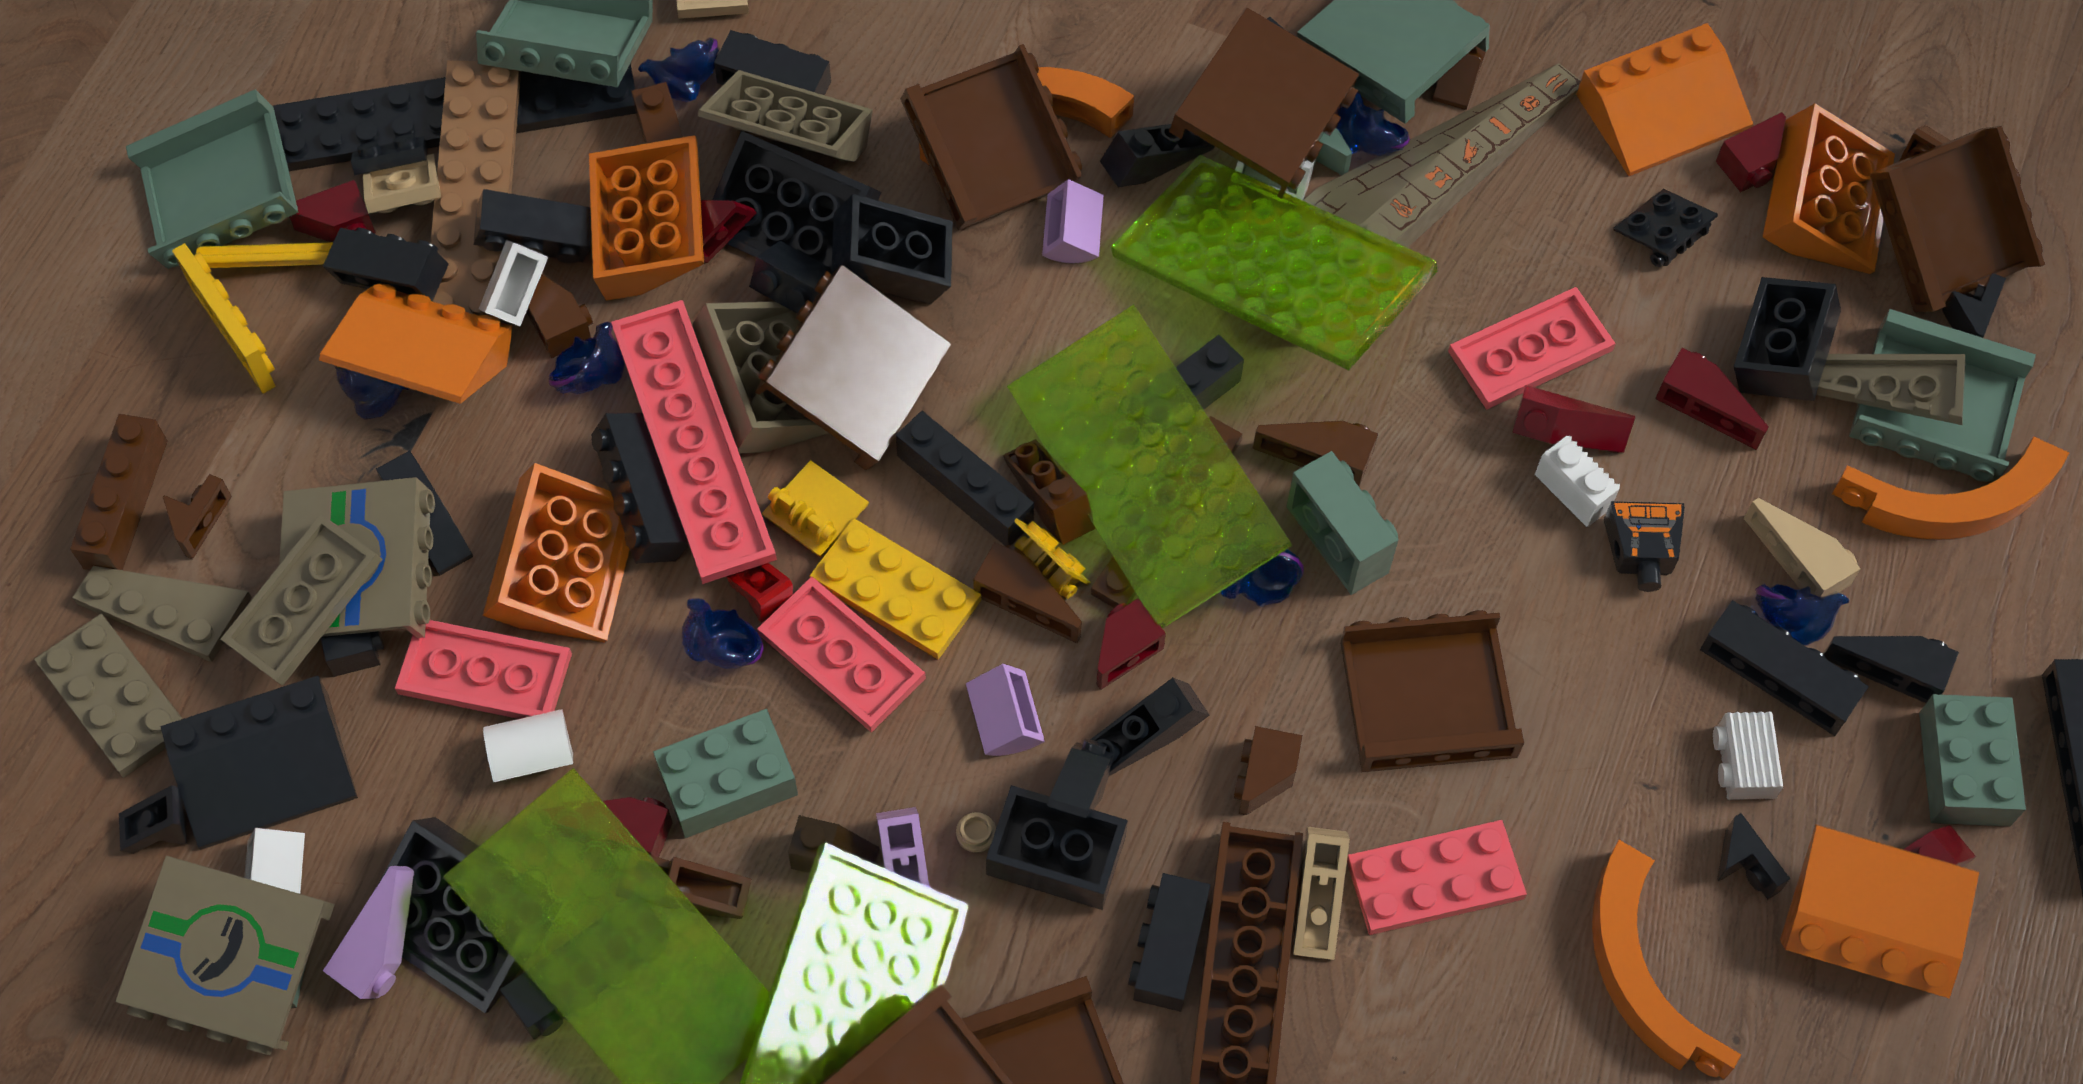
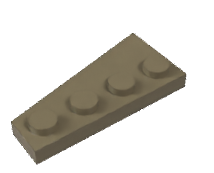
[1816,354,1965,425]
[72,566,252,662]

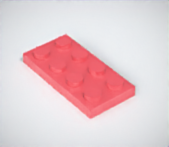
[1448,287,1616,410]
[757,577,926,733]
[395,620,572,719]
[1347,820,1527,935]

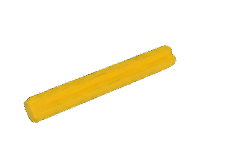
[196,242,333,268]

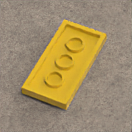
[172,243,276,394]
[809,518,981,660]

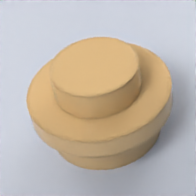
[956,812,996,852]

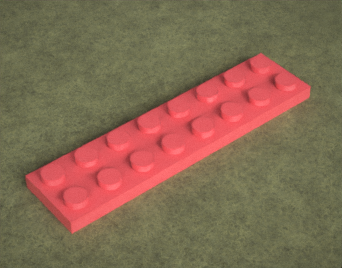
[611,300,777,584]

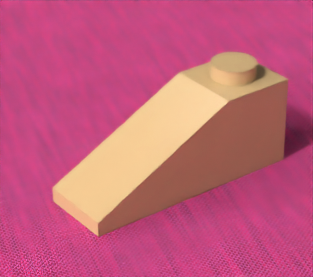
[1744,498,1861,607]
[1293,827,1350,960]

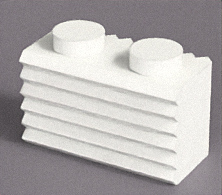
[1535,436,1620,527]
[1713,711,1783,800]

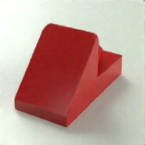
[726,563,793,622]

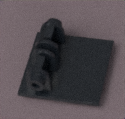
[1613,189,1718,267]

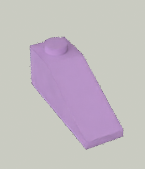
[876,807,936,941]
[323,866,414,999]

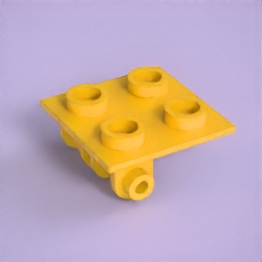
[761,460,869,558]
[1014,518,1090,599]

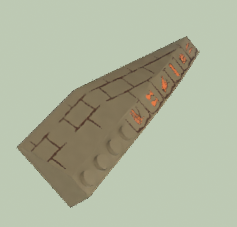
[1218,63,1581,346]

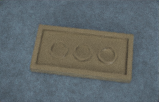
[221,514,383,686]
[34,613,183,778]

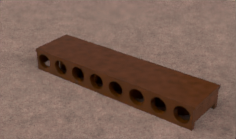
[1189,822,1303,1084]

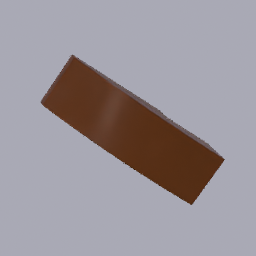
[615,850,752,919]

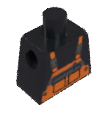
[1604,501,1685,592]

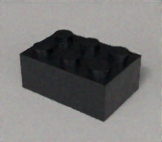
[831,194,953,304]
[1734,277,1841,401]
[986,785,1128,910]

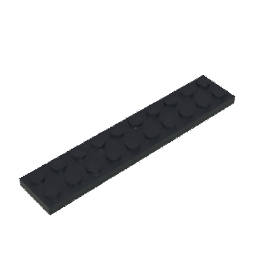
[273,63,636,171]

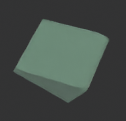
[1316,128,1352,175]

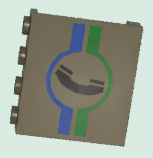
[279,477,435,638]
[115,855,335,1055]

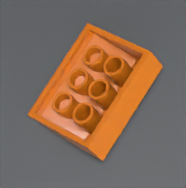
[1577,23,1753,176]
[1763,103,1895,274]
[589,135,704,301]
[319,284,513,404]
[483,463,630,643]
[1780,824,1979,999]

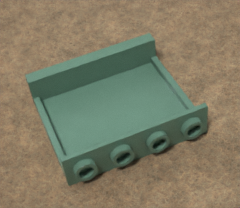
[476,0,653,87]
[1297,0,1490,124]
[126,89,299,269]
[1849,309,2036,482]

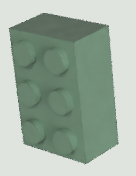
[1286,451,1399,595]
[1919,694,2026,826]
[653,709,798,838]

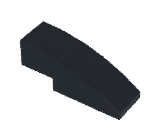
[376,450,473,576]

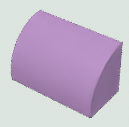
[1042,179,1104,263]
[966,664,1045,756]

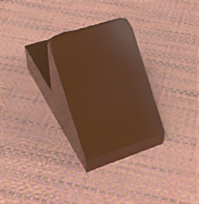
[1433,46,1486,110]
[163,474,232,560]

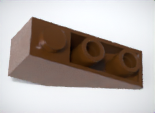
[1003,439,1096,545]

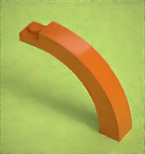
[919,67,1134,165]
[1832,437,2069,540]
[1592,840,1741,1080]

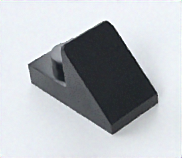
[1942,273,2006,338]
[119,785,187,854]
[1717,813,1790,900]

